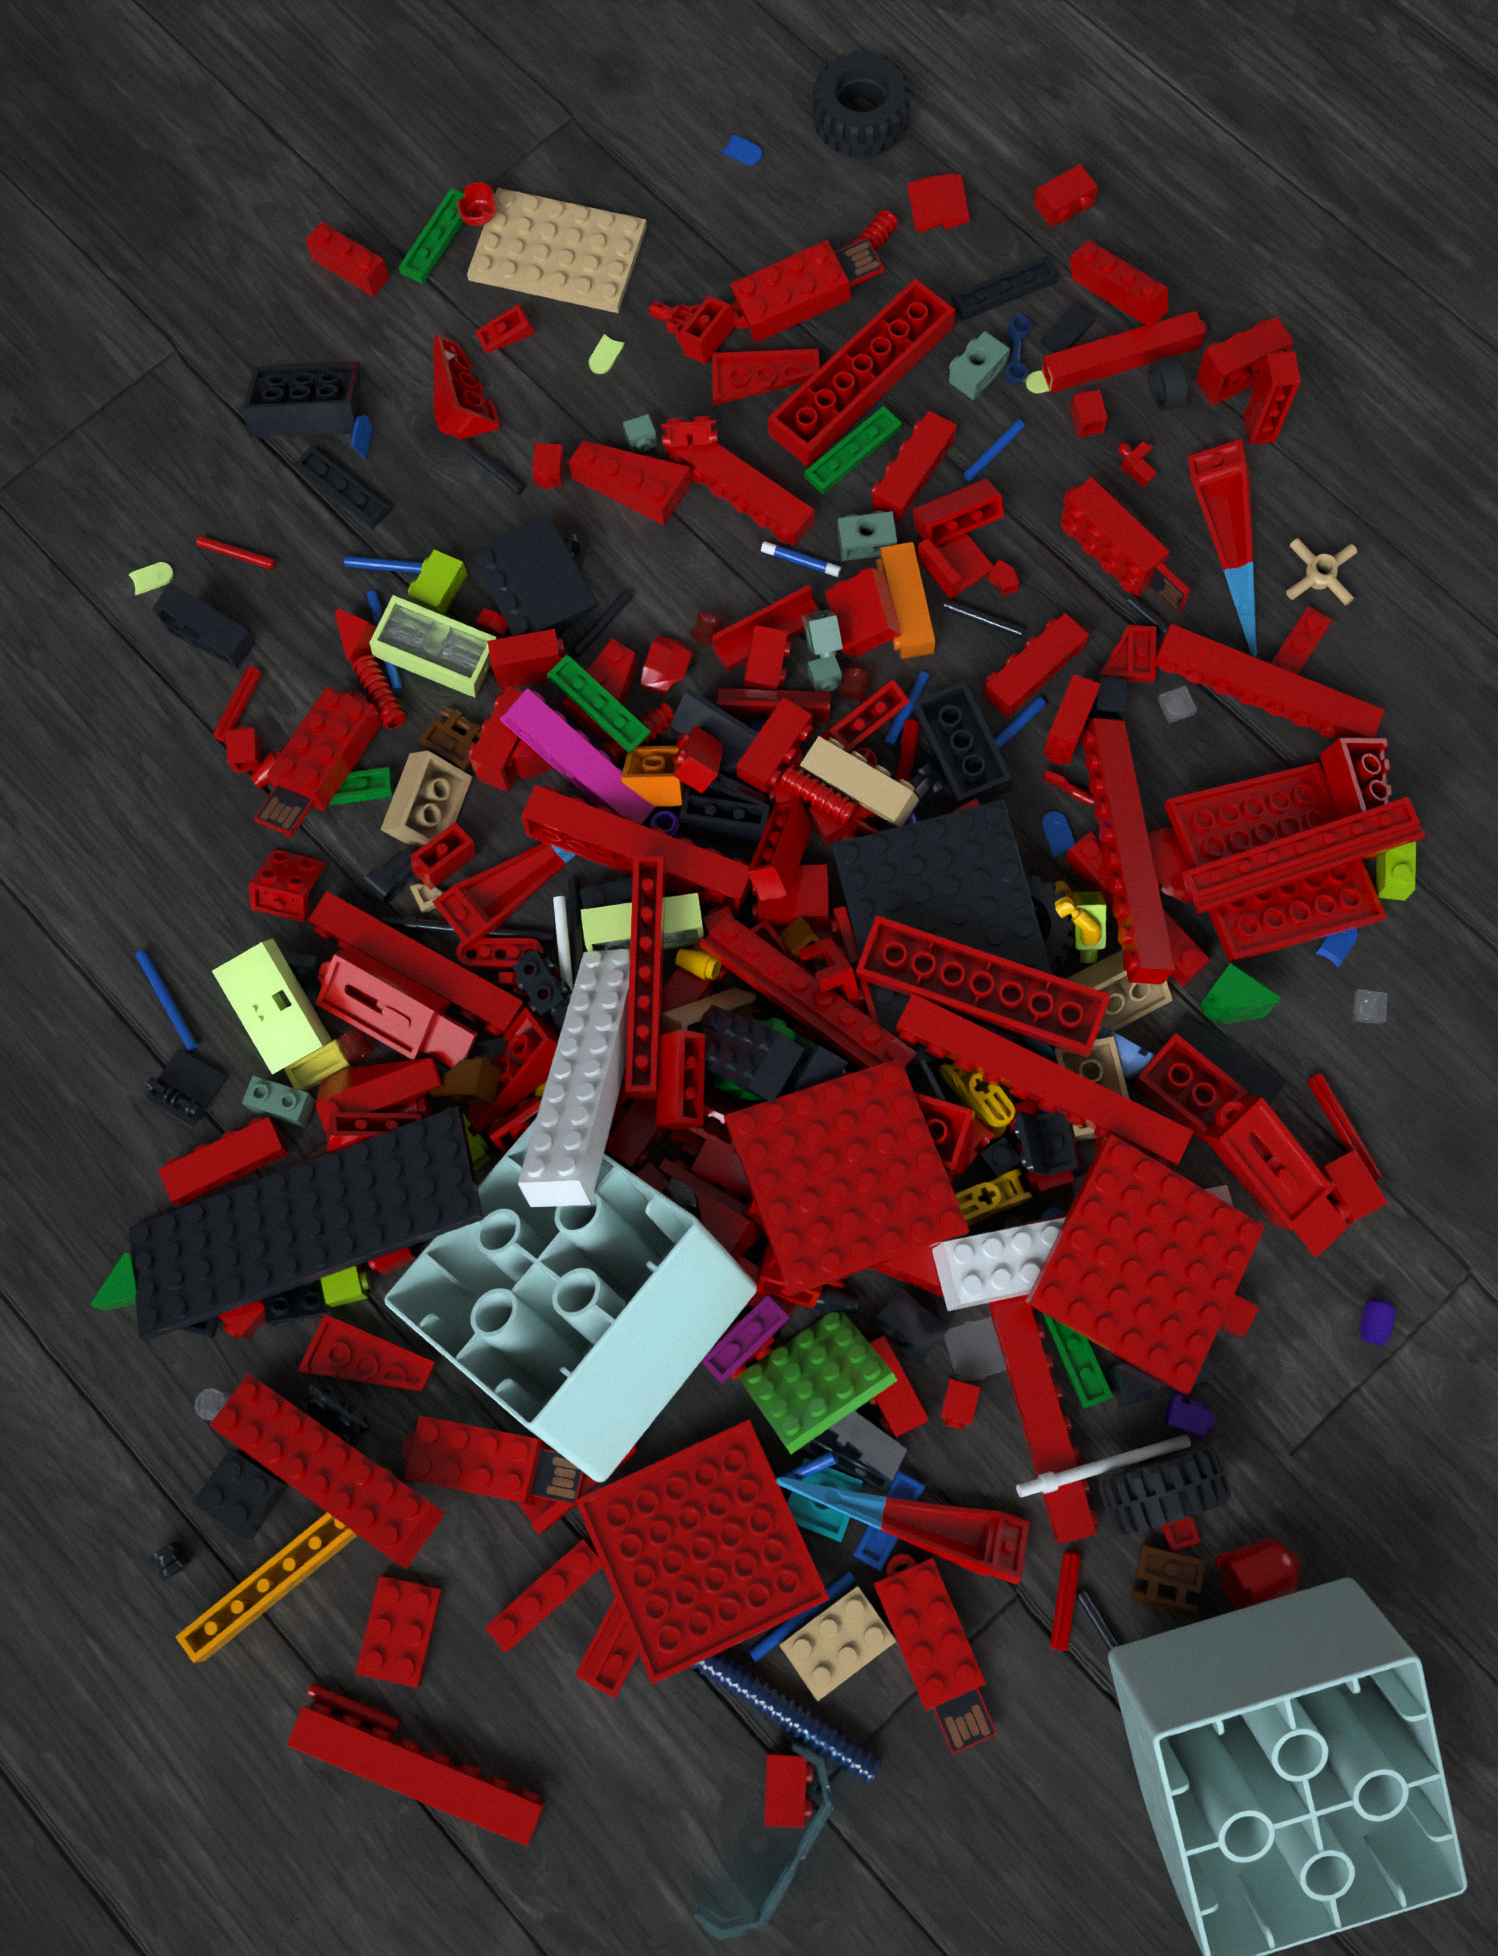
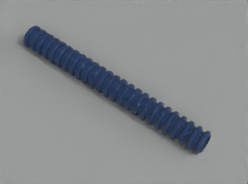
[691,1653,882,1784]

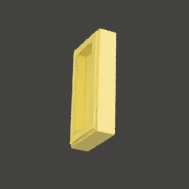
[284,1039,351,1092]

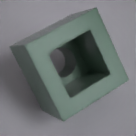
[623,414,657,453]
[808,655,842,692]

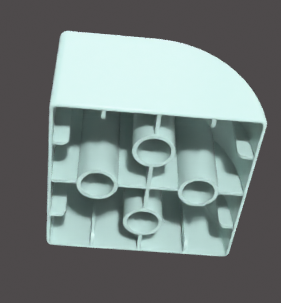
[385,1119,757,1482]
[1108,1577,1467,1956]

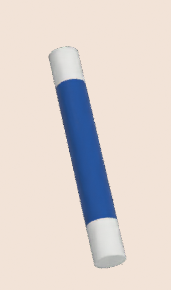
[761,541,842,577]

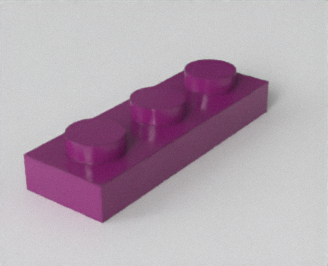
[701,1295,790,1385]

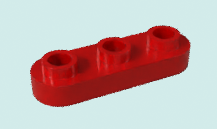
[456,938,545,969]

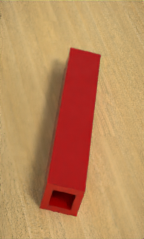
[1041,311,1207,394]

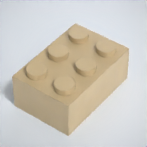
[780,1586,896,1701]

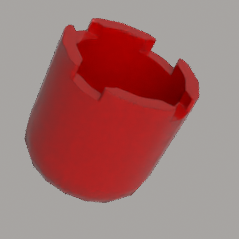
[1216,1538,1300,1611]

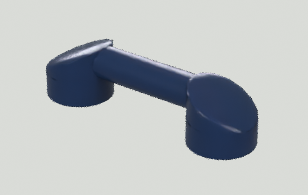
[1004,315,1032,385]

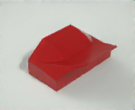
[641,635,693,695]

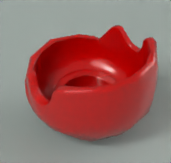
[458,182,497,226]

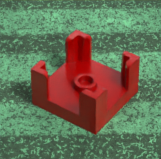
[798,937,863,1013]

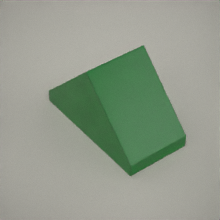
[90,1252,137,1311]

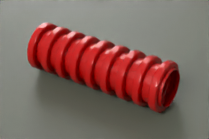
[854,210,898,252]
[352,655,407,729]
[603,702,675,765]
[780,764,858,825]

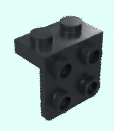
[1013,1111,1082,1178]

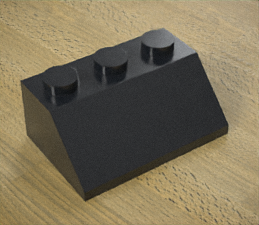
[670,688,758,781]
[755,1033,848,1105]

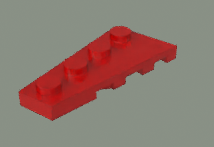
[712,349,819,406]
[298,1315,437,1392]

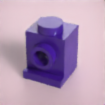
[1163,1394,1215,1438]

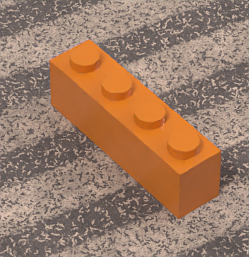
[875,542,935,659]

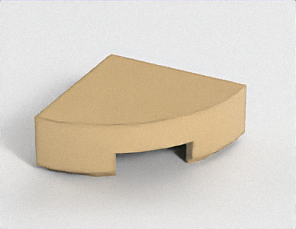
[410,884,444,914]

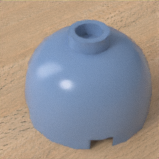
[1097,1027,1156,1080]

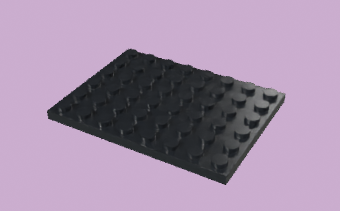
[832,799,1052,1069]

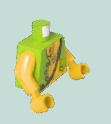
[1055,881,1106,963]

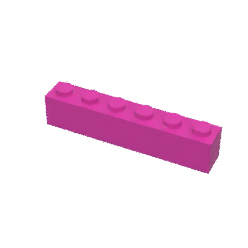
[499,688,656,825]

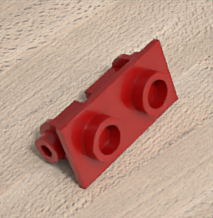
[661,416,718,448]

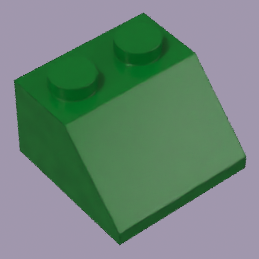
[1199,963,1281,1024]

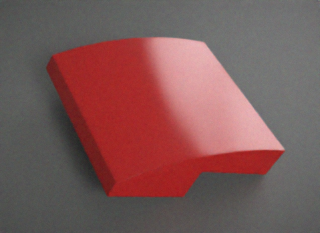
[907,174,970,233]

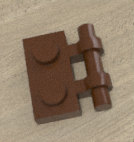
[418,706,483,773]
[1131,1545,1206,1616]

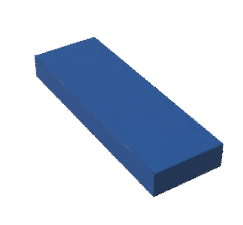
[853,1470,926,1571]

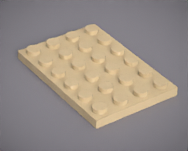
[467,188,647,313]

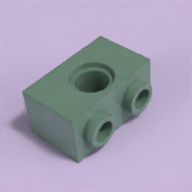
[949,331,1010,400]
[837,511,897,561]
[802,609,843,658]
[242,1076,316,1128]

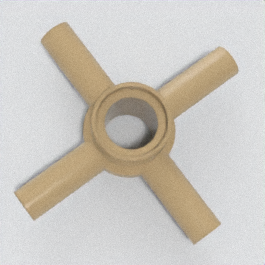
[1286,538,1357,606]

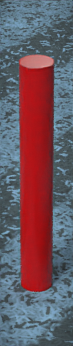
[196,536,276,570]
[307,1683,400,1733]

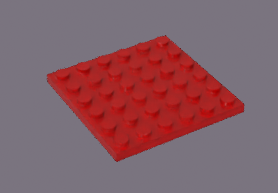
[1164,762,1387,963]
[724,1058,969,1296]
[1025,1134,1265,1395]
[575,1420,830,1685]

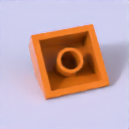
[621,746,686,808]

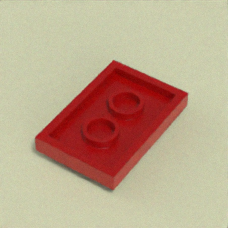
[355,1576,443,1688]

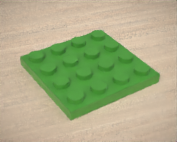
[738,1312,897,1454]

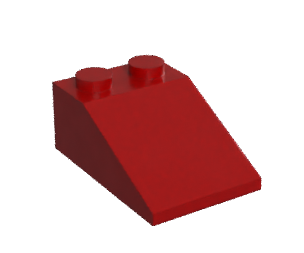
[486,1096,541,1155]

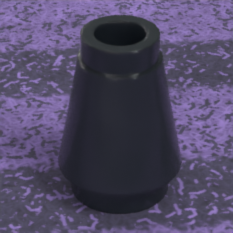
[813,1284,859,1314]

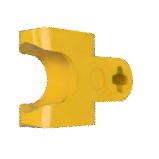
[939,1062,1015,1140]
[955,1169,1032,1227]

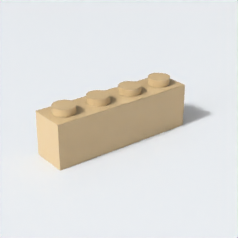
[800,736,920,827]

